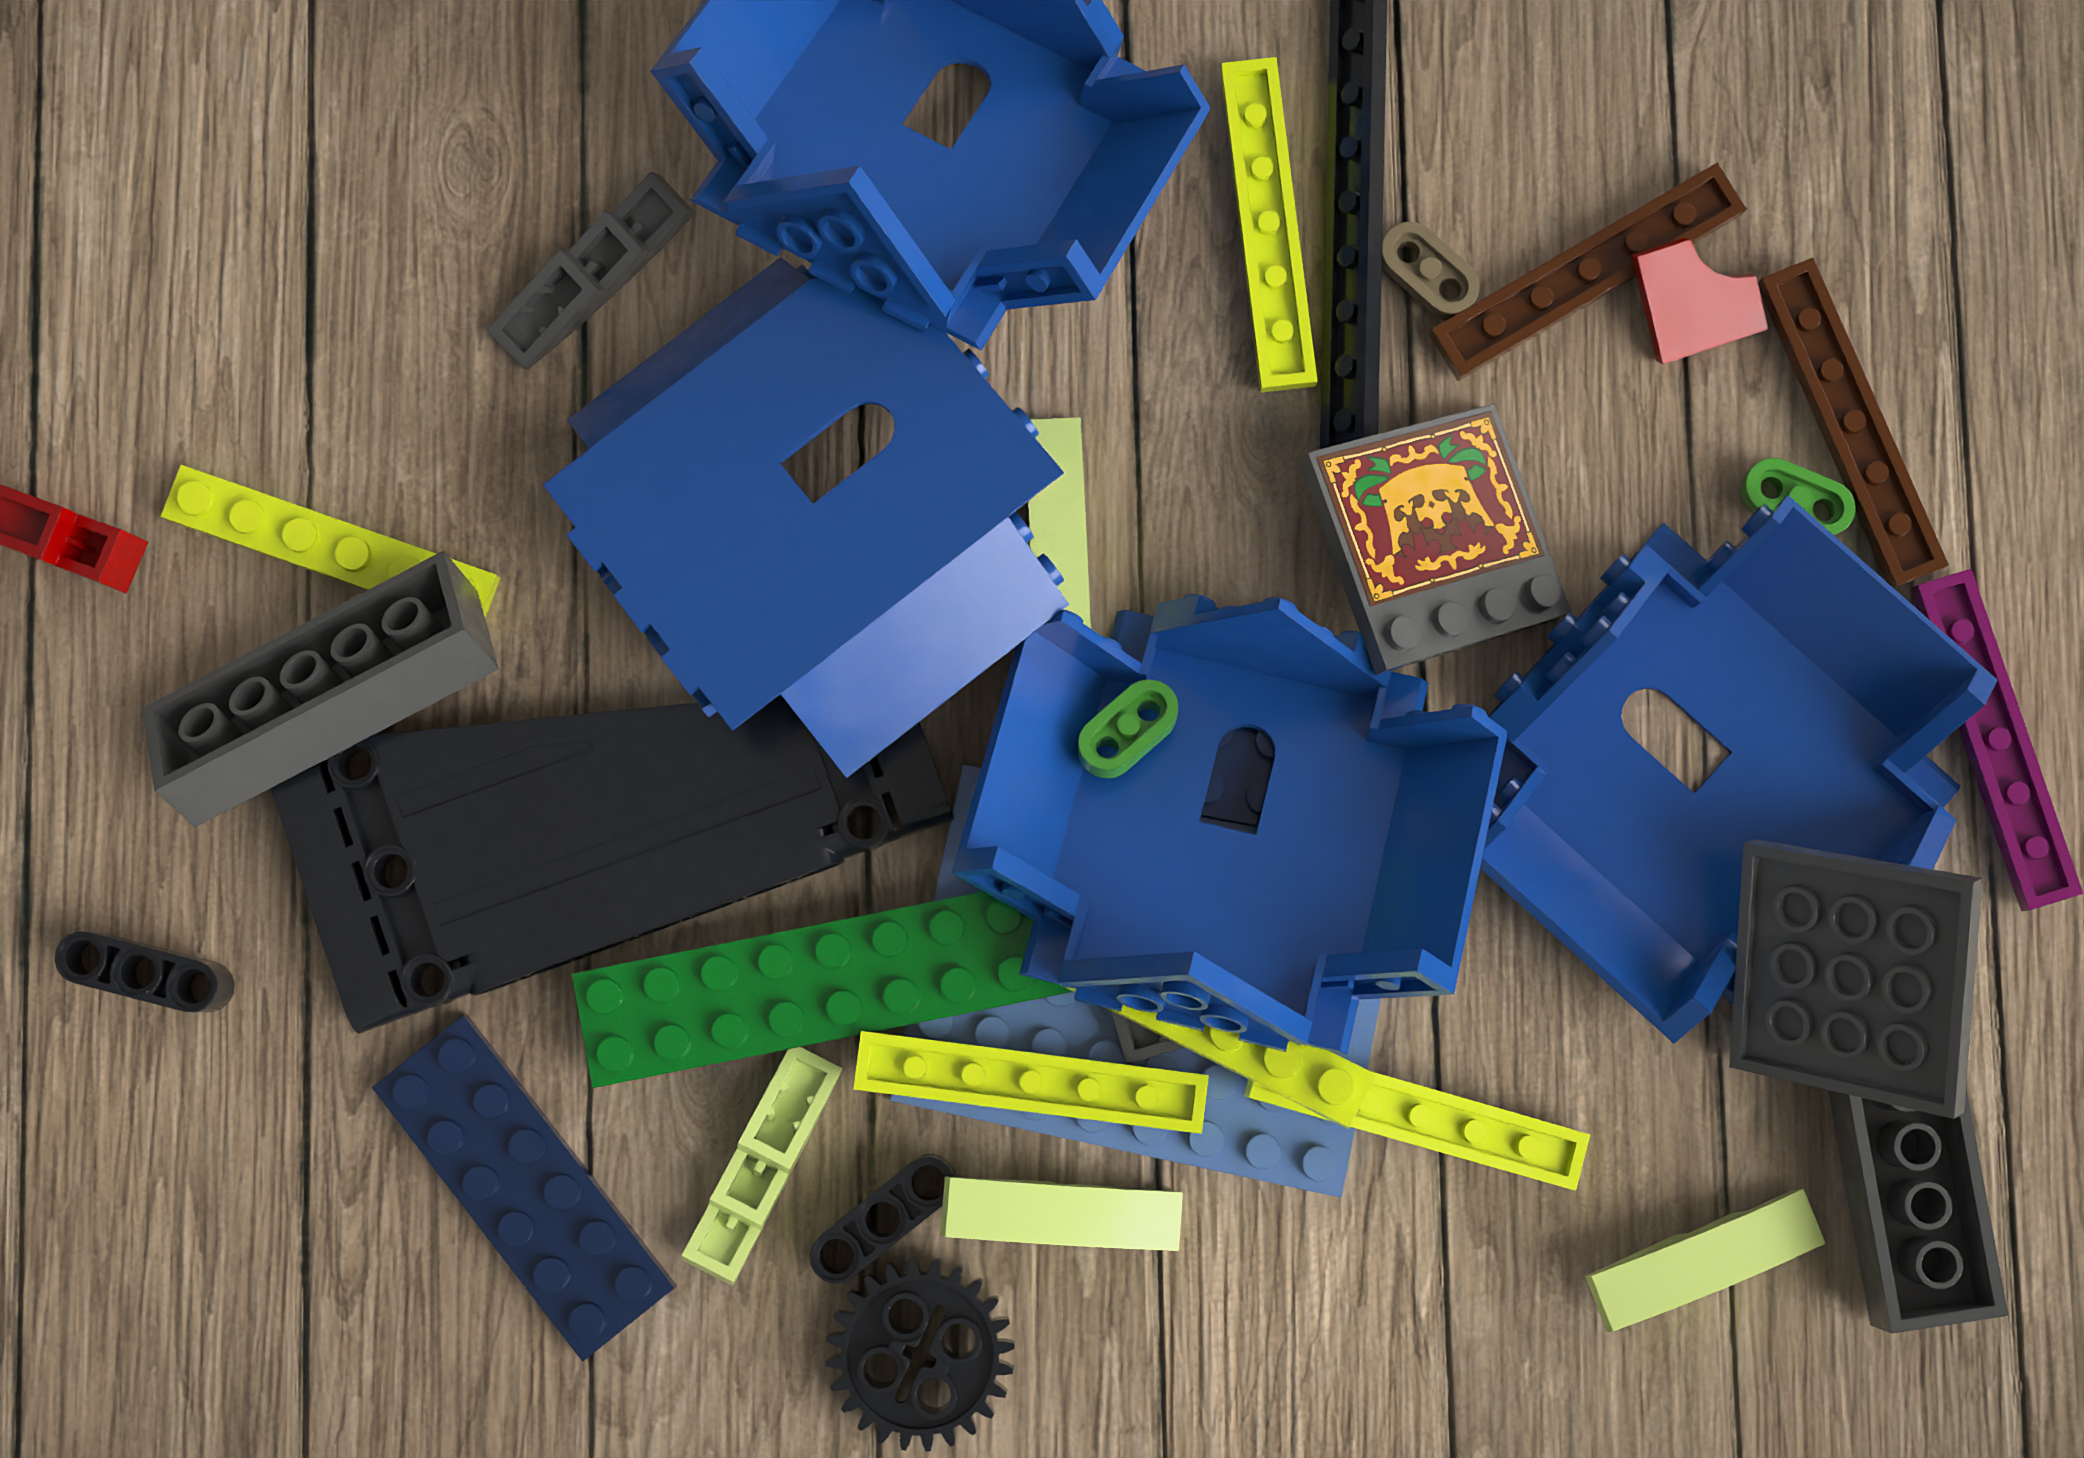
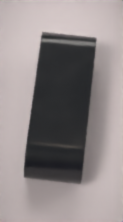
[54,932,235,1012]
[810,1154,956,1284]

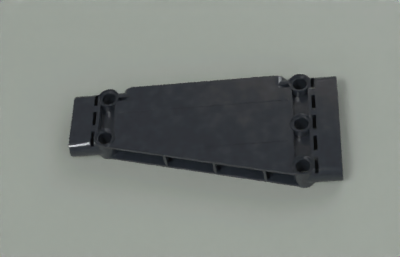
[271,694,954,1034]

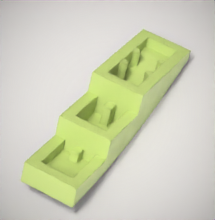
[1028,417,1091,628]
[681,1047,843,1286]
[940,1177,1183,1251]
[1585,1189,1826,1332]

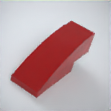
[0,484,148,594]

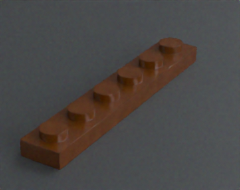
[1429,162,1747,381]
[1758,258,1949,588]

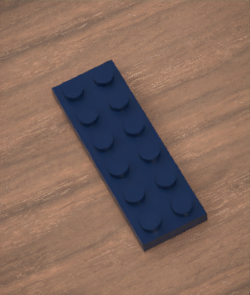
[372,1015,677,1362]

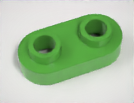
[1741,458,1856,536]
[1078,679,1178,778]

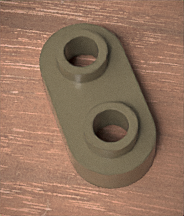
[1382,222,1480,319]

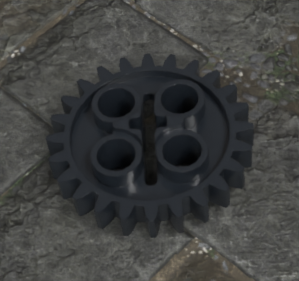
[825,1257,1015,1452]

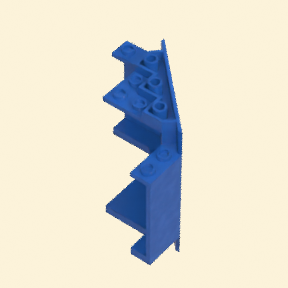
[650,0,1211,351]
[543,257,1069,778]
[1480,495,1997,1044]
[951,594,1508,1055]

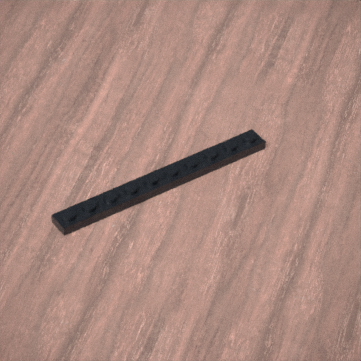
[1320,0,1387,449]

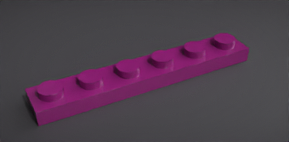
[1910,569,2083,912]

